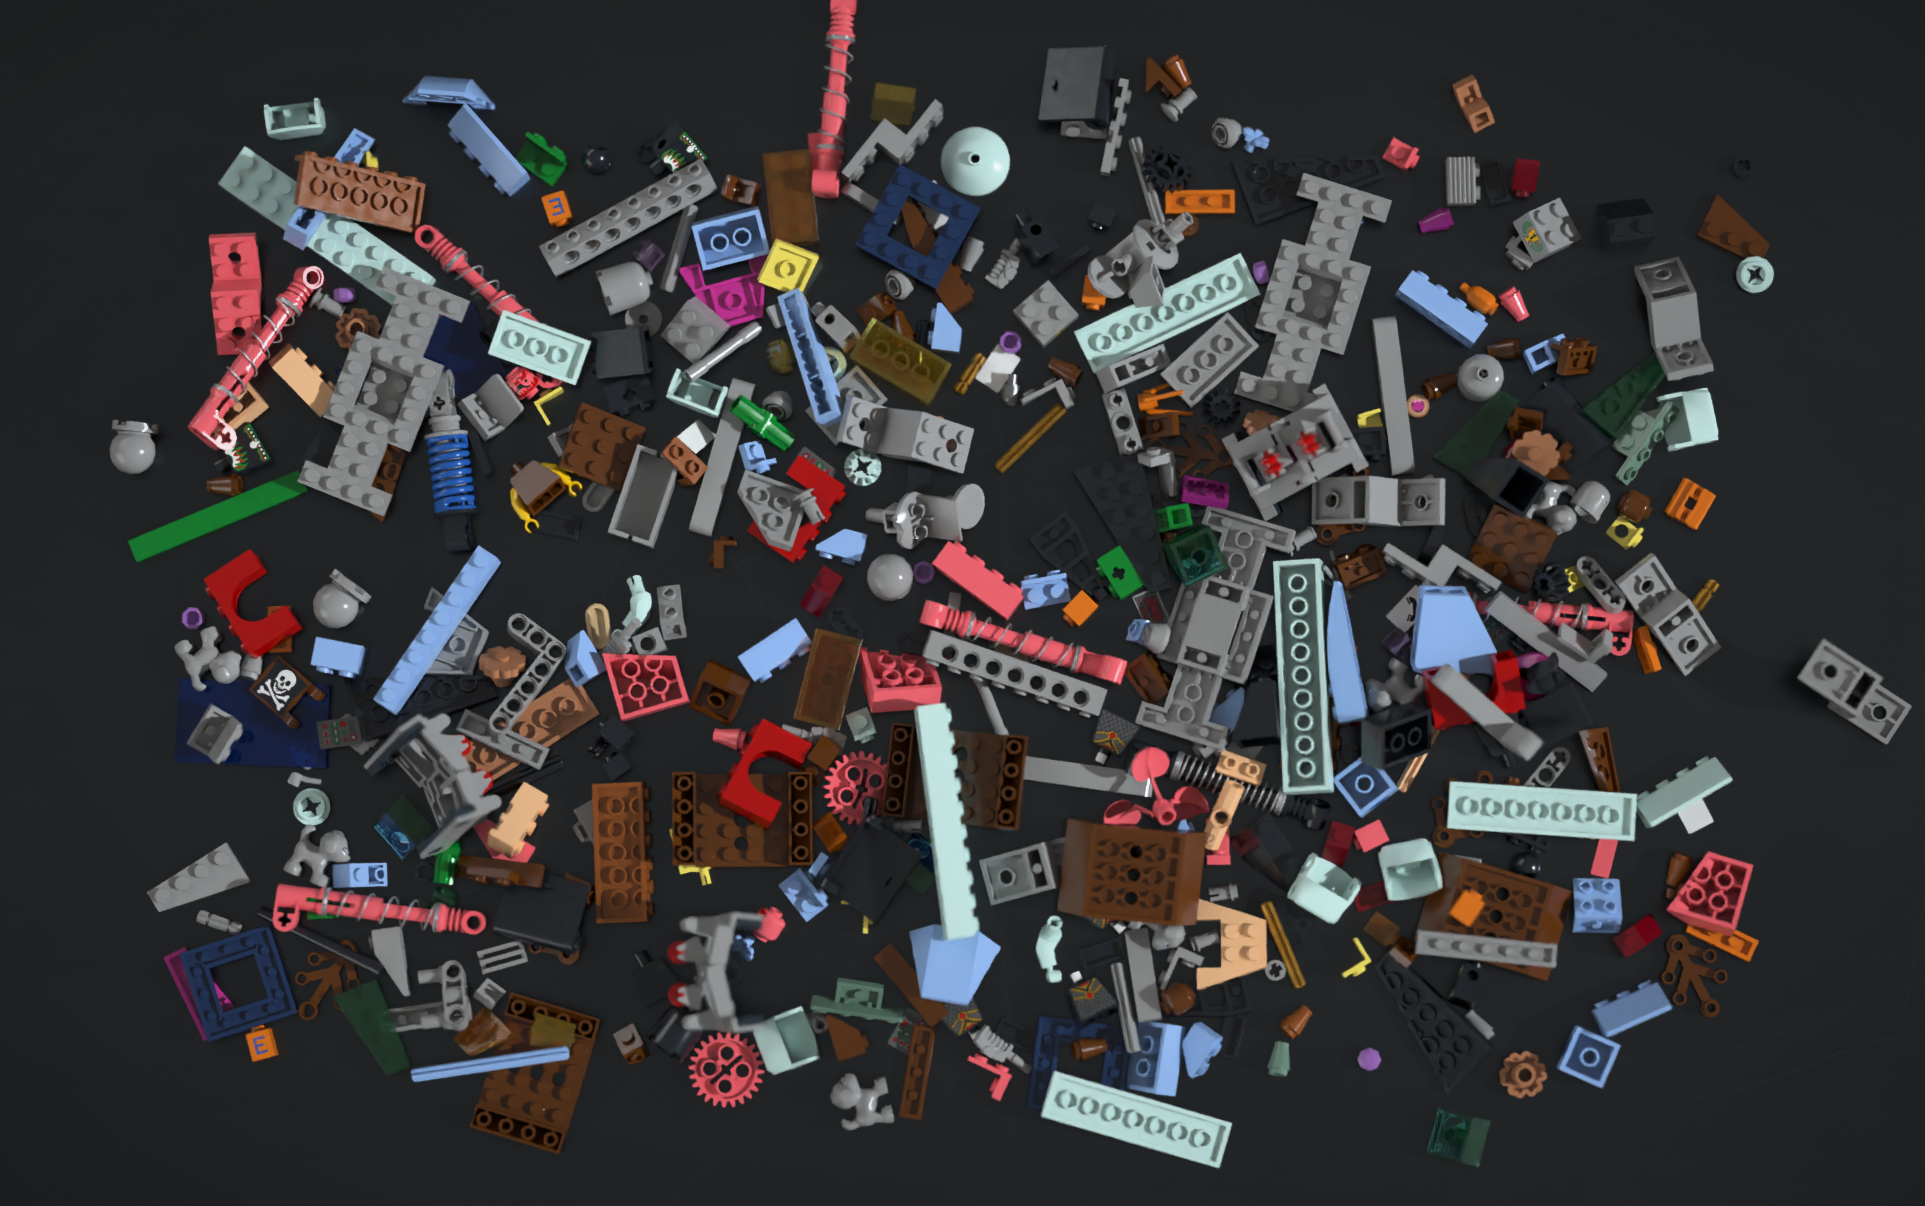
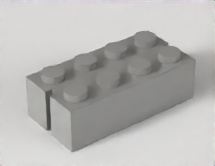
[608,445,679,549]

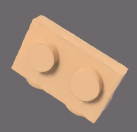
[1216,750,1266,786]

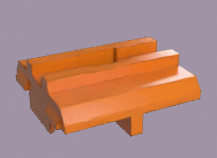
[1664,478,1716,530]

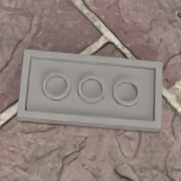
[1160,312,1259,409]

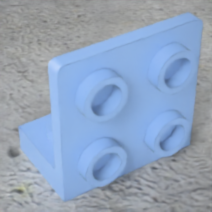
[1572,878,1622,933]

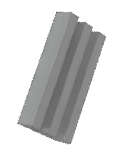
[477,940,528,974]

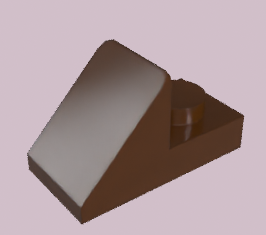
[1145,57,1182,99]
[1138,412,1180,441]
[1545,441,1573,480]
[799,735,843,786]

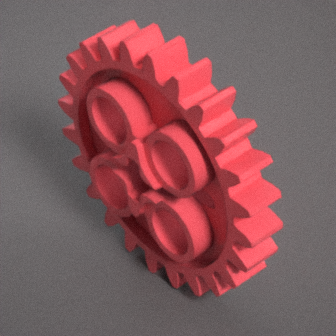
[822,751,887,826]
[689,1032,764,1108]

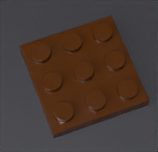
[557,402,645,493]
[1466,502,1558,593]

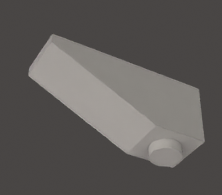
[1096,344,1172,393]
[368,926,412,996]

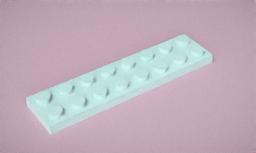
[1074,253,1260,374]
[1447,781,1637,841]
[1041,1071,1232,1168]

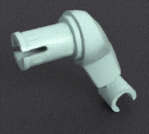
[611,575,652,641]
[1035,916,1062,983]

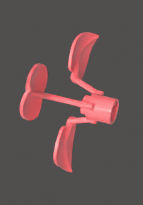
[1103,747,1209,827]

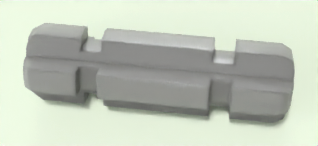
[197,910,242,935]

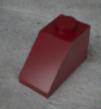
[1510,159,1540,198]
[799,565,844,618]
[1321,821,1355,869]
[1611,913,1663,958]

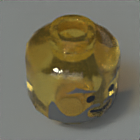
[765,338,797,374]

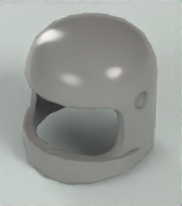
[1569,480,1611,524]

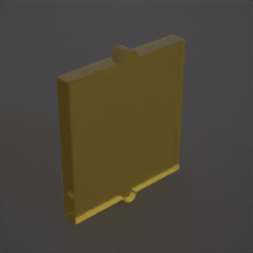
[870,83,916,126]
[530,1013,576,1054]

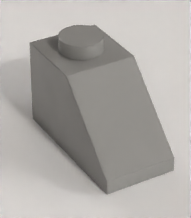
[1128,256,1165,308]

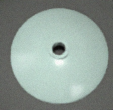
[941,127,1010,196]

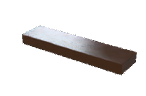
[873,943,950,1027]
[898,1024,936,1120]

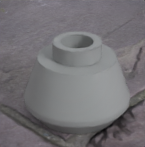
[1212,118,1242,149]
[885,270,915,300]
[762,391,792,421]
[1142,623,1171,654]

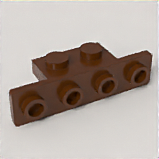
[455,855,545,888]

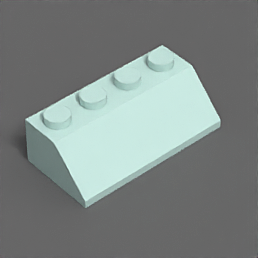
[1636,756,1733,828]

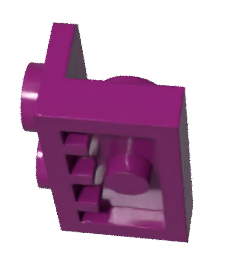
[1180,475,1229,510]

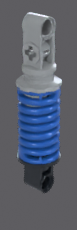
[425,369,478,553]

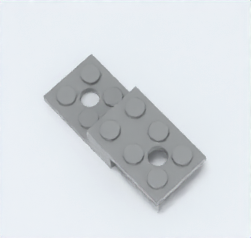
[842,99,943,183]
[1381,543,1501,594]
[1615,553,1721,676]
[979,837,1065,905]

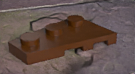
[1696,194,1770,259]
[367,444,407,522]
[1579,727,1620,793]

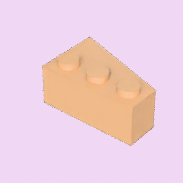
[269,343,335,417]
[210,382,269,451]
[487,782,549,859]

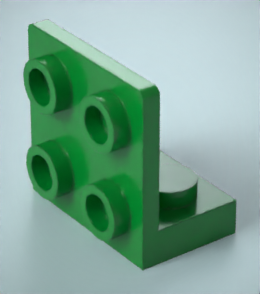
[515,132,568,187]

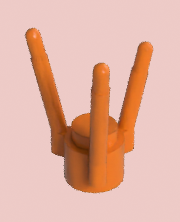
[1137,383,1194,416]

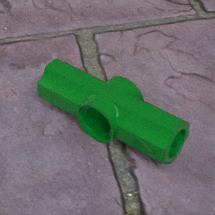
[729,395,795,451]
[433,837,461,885]

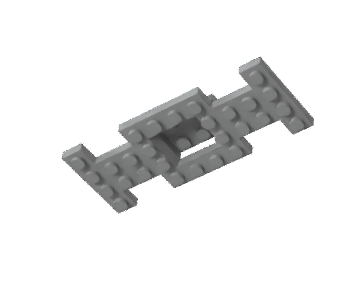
[1234,173,1392,412]
[297,266,470,516]
[1135,506,1296,751]

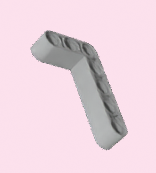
[488,613,566,738]
[1431,663,1543,761]

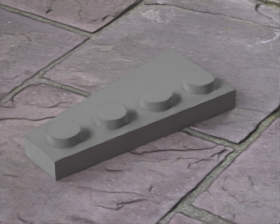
[1100,78,1131,177]

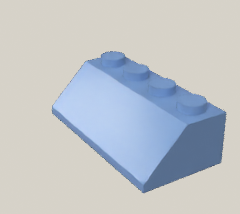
[448,103,531,197]
[1395,270,1488,349]

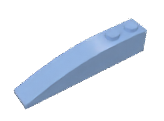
[283,128,375,250]
[777,288,844,427]
[1327,581,1369,725]

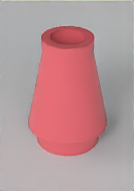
[1499,287,1529,322]
[713,728,748,751]

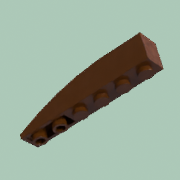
[901,197,974,314]

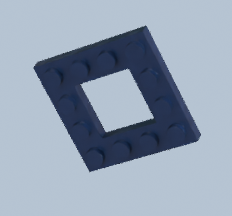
[855,164,981,289]
[179,924,298,1043]
[1027,1015,1129,1110]

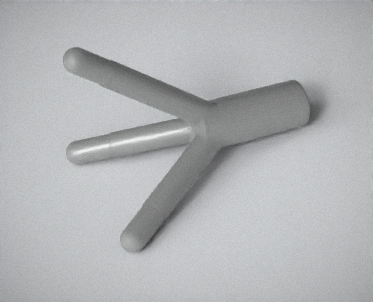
[1322,550,1353,602]

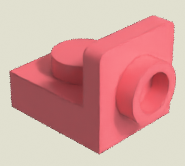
[1382,138,1419,172]

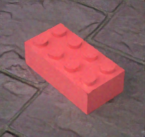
[932,541,1024,621]

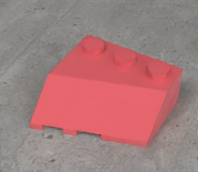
[859,647,942,713]
[602,653,690,722]
[1667,852,1753,937]

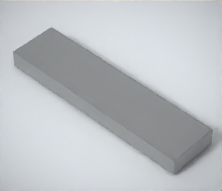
[456,709,550,770]
[1124,928,1162,1023]
[377,997,473,1034]

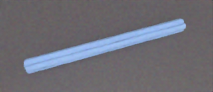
[411,1046,569,1082]

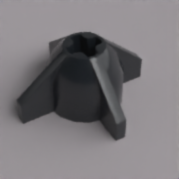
[1519,652,1566,695]

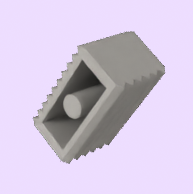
[1446,157,1480,206]

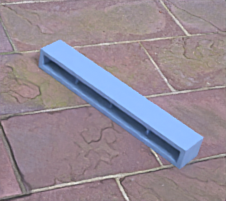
[374,545,501,716]

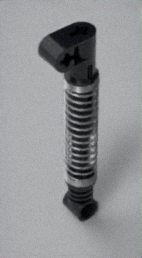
[1124,739,1331,830]

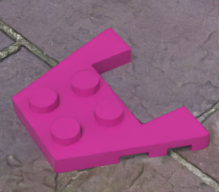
[679,254,767,327]

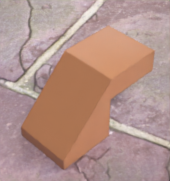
[1452,75,1495,133]

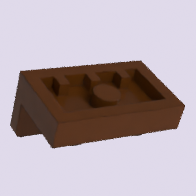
[1551,337,1597,376]
[1331,544,1388,591]
[1124,650,1173,704]

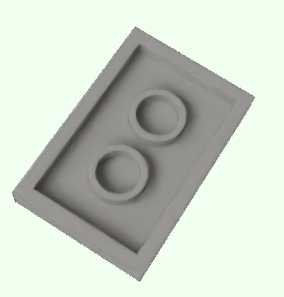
[805,365,888,446]

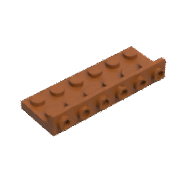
[293,151,426,234]
[592,782,654,923]

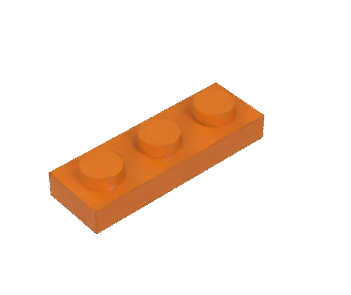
[1165,190,1235,214]
[1685,924,1759,962]

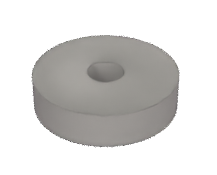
[625,301,662,337]

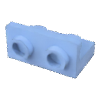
[1020,570,1071,610]
[778,868,829,922]

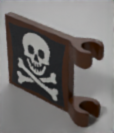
[248,654,325,730]

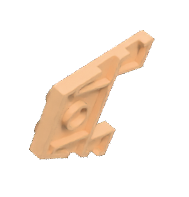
[1197,899,1267,990]

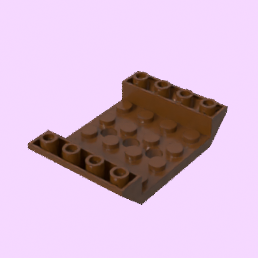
[881,722,1028,830]
[672,772,813,868]
[1057,818,1207,926]
[1413,852,1573,981]
[469,992,600,1154]

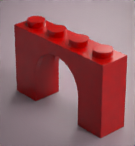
[747,455,846,564]
[204,549,302,659]
[1422,650,1526,730]
[718,719,812,829]

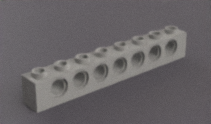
[539,158,718,278]
[922,630,1107,718]

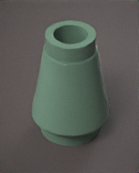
[1267,1042,1290,1077]

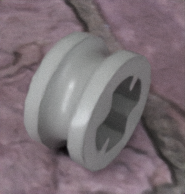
[1265,960,1286,981]

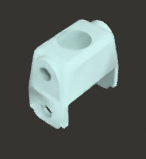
[264,98,326,140]
[666,369,729,418]
[1657,388,1718,452]
[1378,838,1442,900]
[1288,853,1361,924]
[753,1006,821,1075]

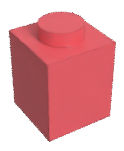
[1352,819,1389,853]

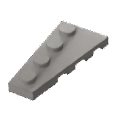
[147,843,251,912]

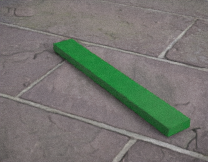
[128,470,309,563]

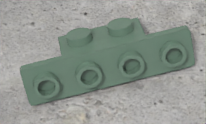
[1611,400,1680,485]
[810,978,904,1023]

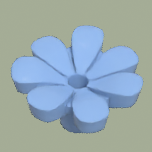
[1242,127,1269,152]
[731,934,756,961]

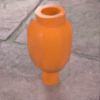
[1459,282,1499,316]

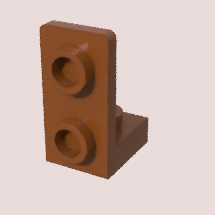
[661,437,708,487]

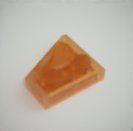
[454,1006,515,1057]

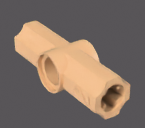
[1204,780,1245,851]

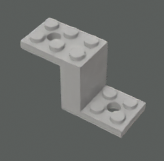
[1634,257,1714,381]
[836,396,974,474]
[1312,476,1445,527]
[1797,639,1912,745]

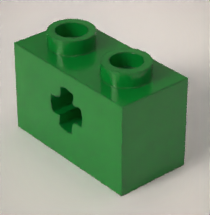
[1096,545,1145,601]

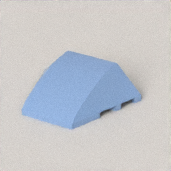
[403,76,495,110]
[909,924,1001,1006]

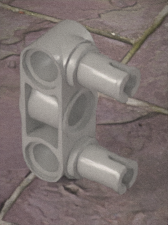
[1102,388,1144,457]
[418,960,469,1031]

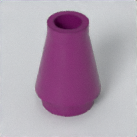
[1418,207,1454,233]

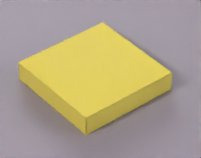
[757,238,819,293]

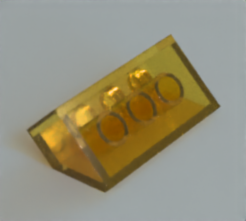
[849,317,952,407]

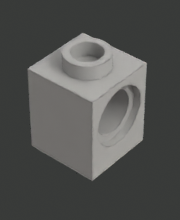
[631,627,667,655]

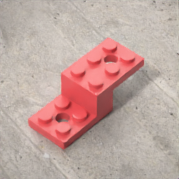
[209,233,263,355]

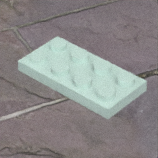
[488,310,591,385]

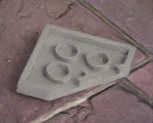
[737,469,805,552]

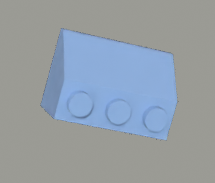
[691,206,770,271]
[738,618,813,683]
[1591,980,1672,1037]
[1124,1019,1186,1096]

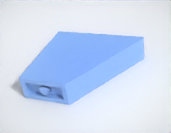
[1410,585,1497,676]

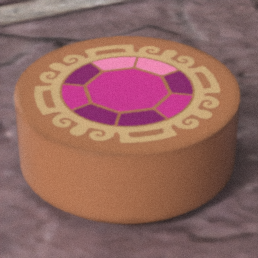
[1407,394,1429,418]

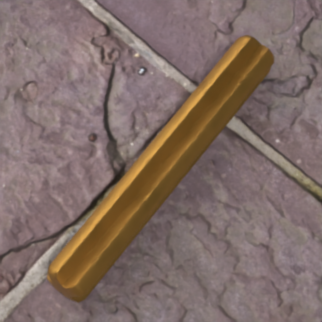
[994,403,1066,473]
[1260,901,1306,989]

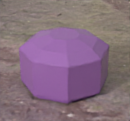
[1253,261,1270,285]
[334,288,356,303]
[999,331,1021,354]
[913,561,935,584]
[182,607,205,629]
[1357,1048,1381,1071]

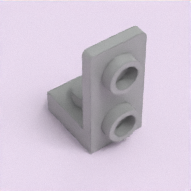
[657,584,687,640]
[1157,946,1204,991]

